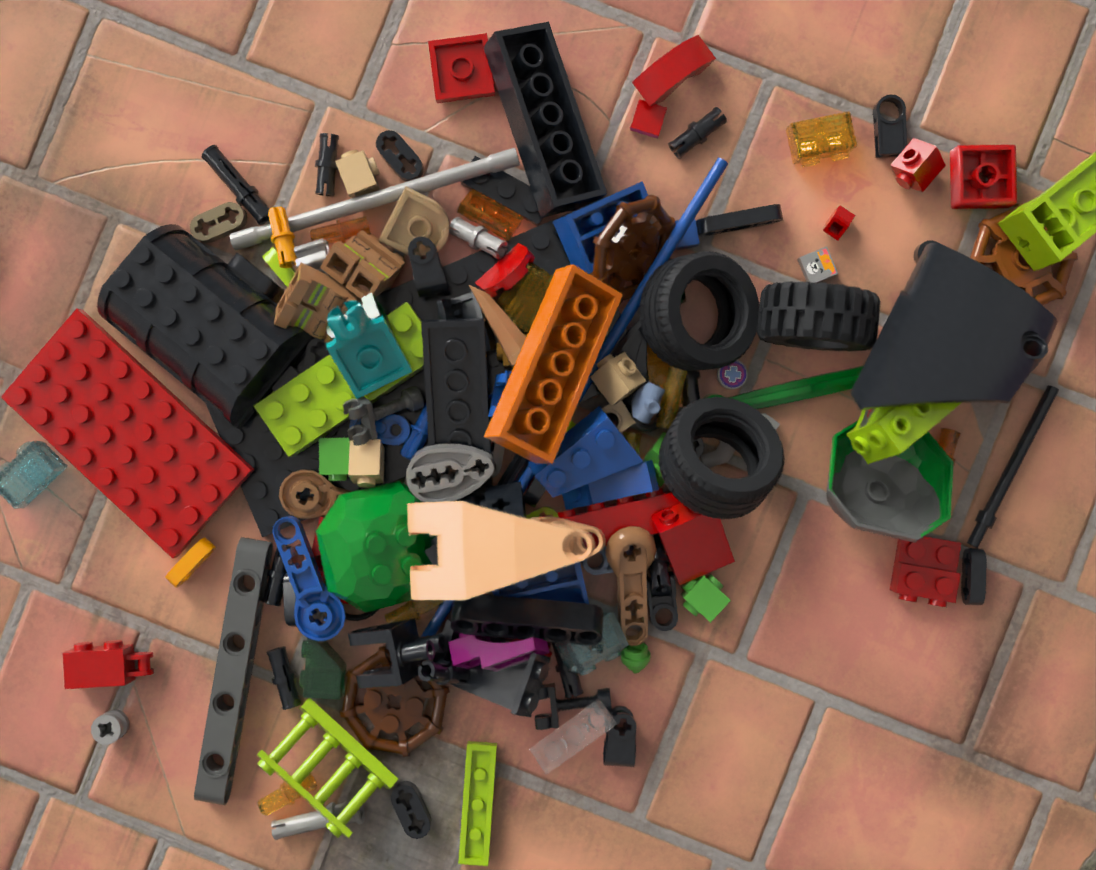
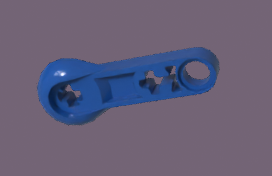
[272,516,346,641]

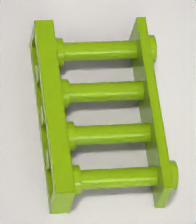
[256,697,398,838]

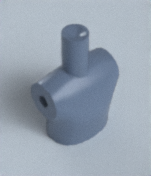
[631,382,666,424]

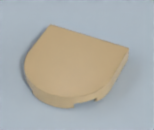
[379,186,449,257]

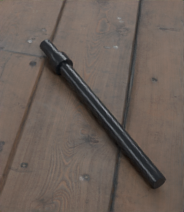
[967,385,1059,548]

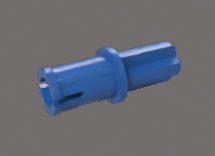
[400,402,428,460]

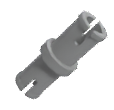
[449,217,508,259]

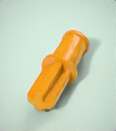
[268,207,297,268]

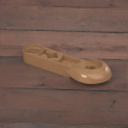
[279,469,352,519]
[605,526,656,646]

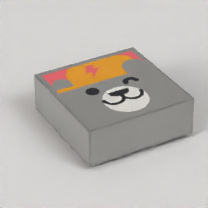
[797,246,838,283]

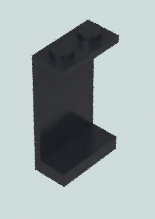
[432,620,551,717]

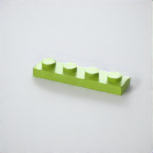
[458,741,497,866]

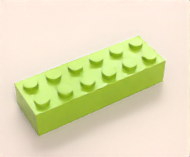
[254,302,424,457]

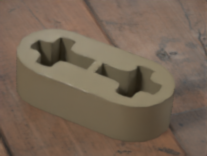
[190,202,248,243]

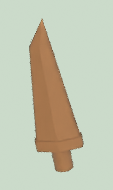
[469,285,527,366]

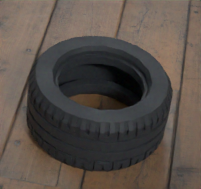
[639,251,759,371]
[658,397,785,519]

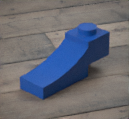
[562,460,659,510]

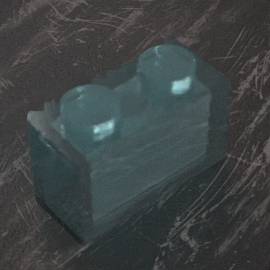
[0,441,68,509]

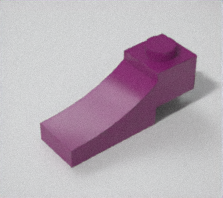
[449,634,550,672]

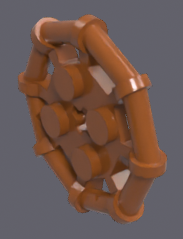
[970,203,1078,305]

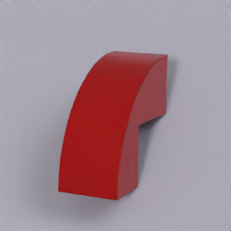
[632,35,716,106]

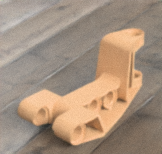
[407,501,606,600]

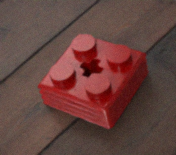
[950,145,1017,209]

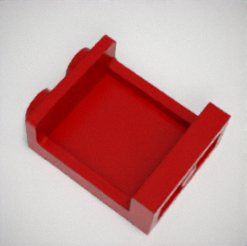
[651,503,735,585]

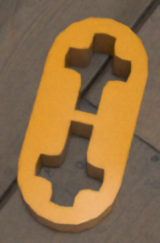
[165,537,217,588]

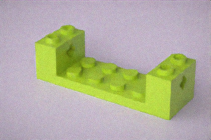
[998,151,1096,271]

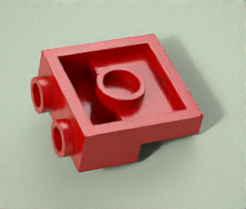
[890,536,962,607]

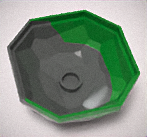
[826,420,954,543]

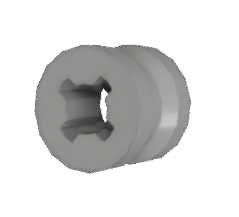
[91,710,129,745]

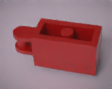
[63,640,154,689]

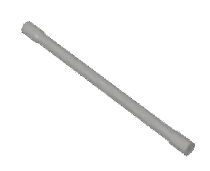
[230,148,520,251]

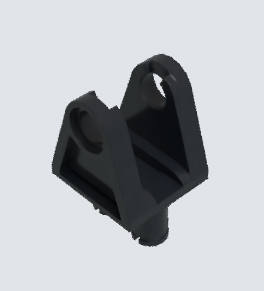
[347,618,447,688]

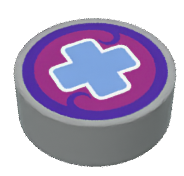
[717,360,748,390]

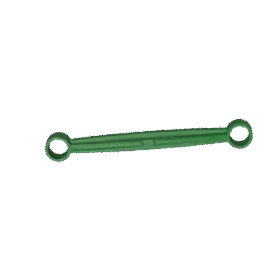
[702,366,863,409]

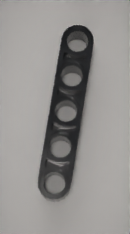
[450,594,604,645]

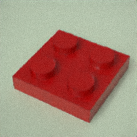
[428,33,495,103]

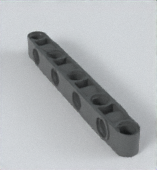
[194,537,273,805]

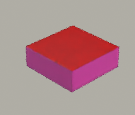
[630,99,667,139]

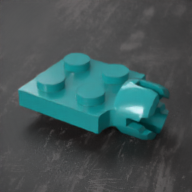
[326,300,413,399]

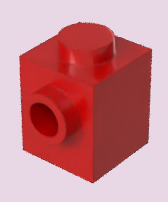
[891,138,946,192]

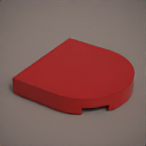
[475,243,534,297]

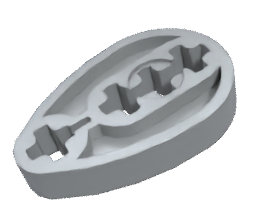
[406,444,495,502]

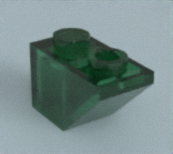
[299,638,347,700]

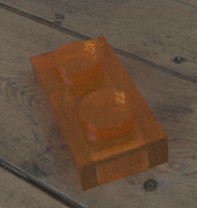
[457,189,524,241]

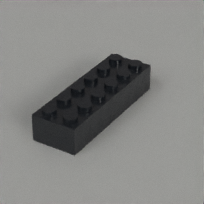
[483,22,607,218]

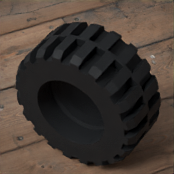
[757,282,881,352]

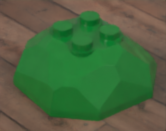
[316,481,437,613]

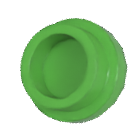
[621,643,651,674]

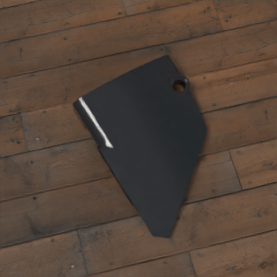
[850,243,1057,410]

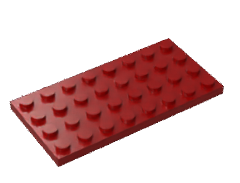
[1,308,255,558]

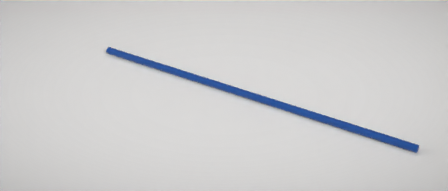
[420,157,728,637]

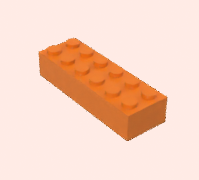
[484,264,623,464]

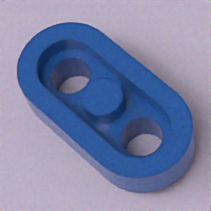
[349,414,411,445]

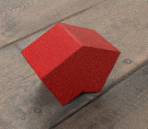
[823,205,856,241]

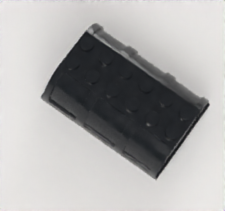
[97,224,315,429]

